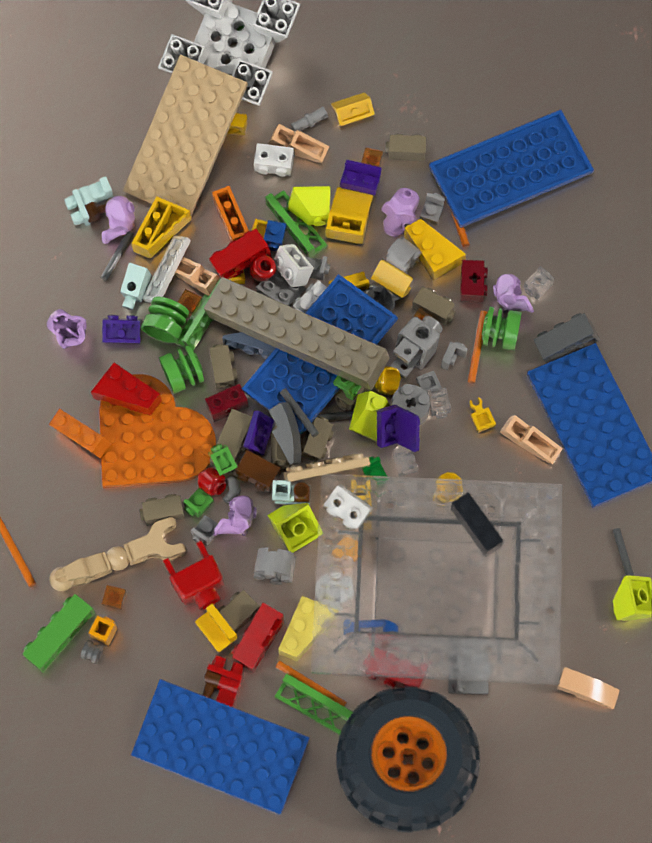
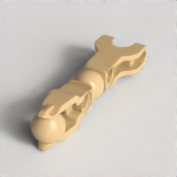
[49,517,187,592]

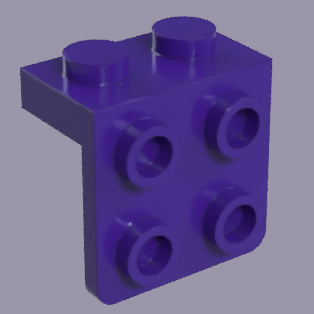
[377,405,420,452]

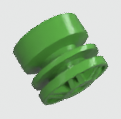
[141,296,190,344]
[482,306,522,351]
[159,345,204,394]

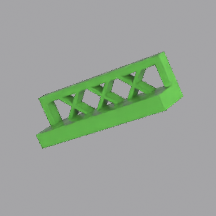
[265,190,327,257]
[176,278,221,351]
[275,673,353,735]

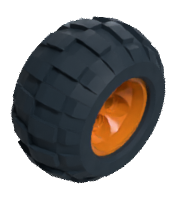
[336,686,480,832]

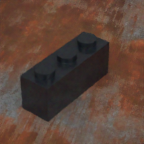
[451,492,504,558]

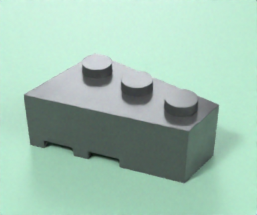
[533,313,601,363]

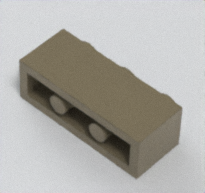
[210,409,252,473]
[200,590,260,642]

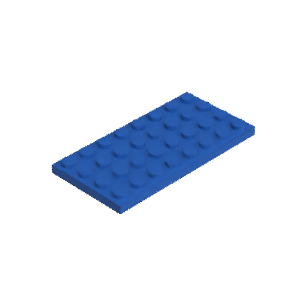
[429,110,594,228]
[242,274,398,435]
[527,343,652,508]
[131,679,310,815]

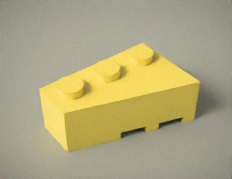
[278,596,339,662]

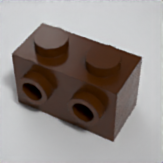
[235,450,281,493]

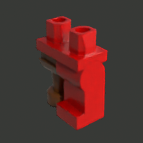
[202,655,244,707]

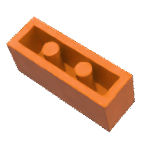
[212,186,249,241]
[49,408,111,459]

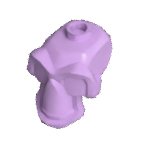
[381,188,420,237]
[102,196,136,244]
[493,274,534,313]
[47,309,87,349]
[213,495,257,536]

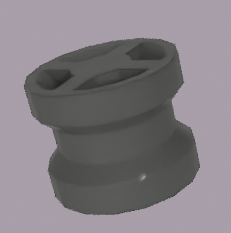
[81,640,104,664]

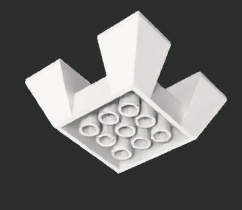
[158,0,301,106]

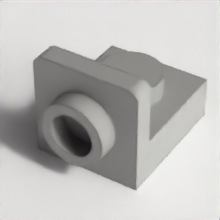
[420,193,445,225]
[305,256,330,280]
[441,341,468,370]
[191,515,218,546]

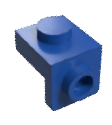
[264,220,287,251]

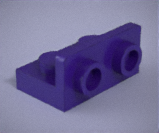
[339,160,382,196]
[102,315,142,343]
[243,411,274,455]

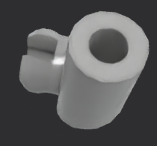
[223,475,241,504]

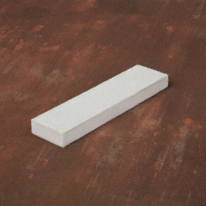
[142,235,191,303]

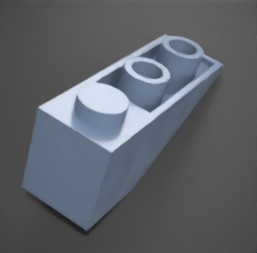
[222,332,275,359]

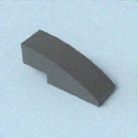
[268,402,301,465]

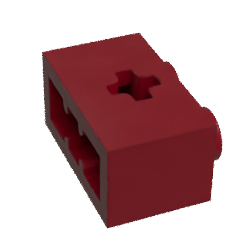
[460,260,488,302]
[205,384,249,422]

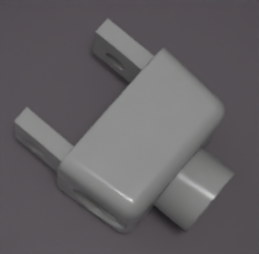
[390,316,443,379]

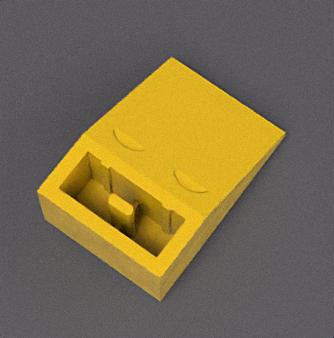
[326,187,373,244]

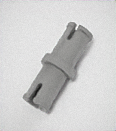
[291,107,328,132]

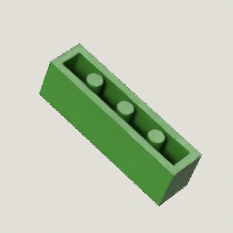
[23,594,95,672]

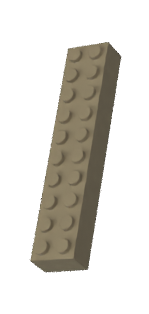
[204,277,390,391]

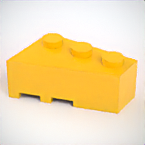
[132,196,192,259]
[404,219,466,281]

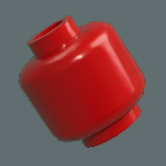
[250,255,276,282]
[198,467,227,496]

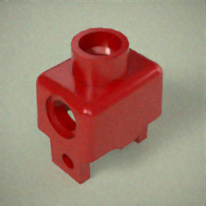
[163,541,224,610]

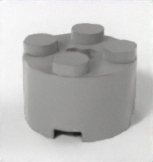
[382,236,422,274]
[391,384,430,425]
[254,548,296,585]

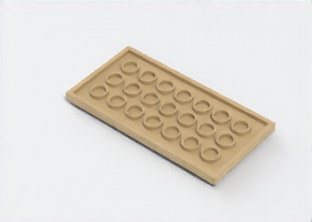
[123,55,248,217]
[282,454,370,482]

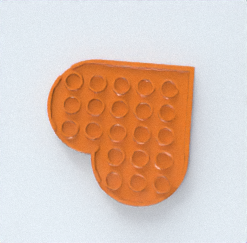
[99,374,216,488]

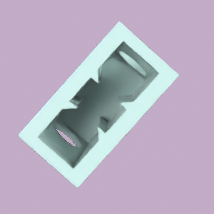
[121,263,152,310]

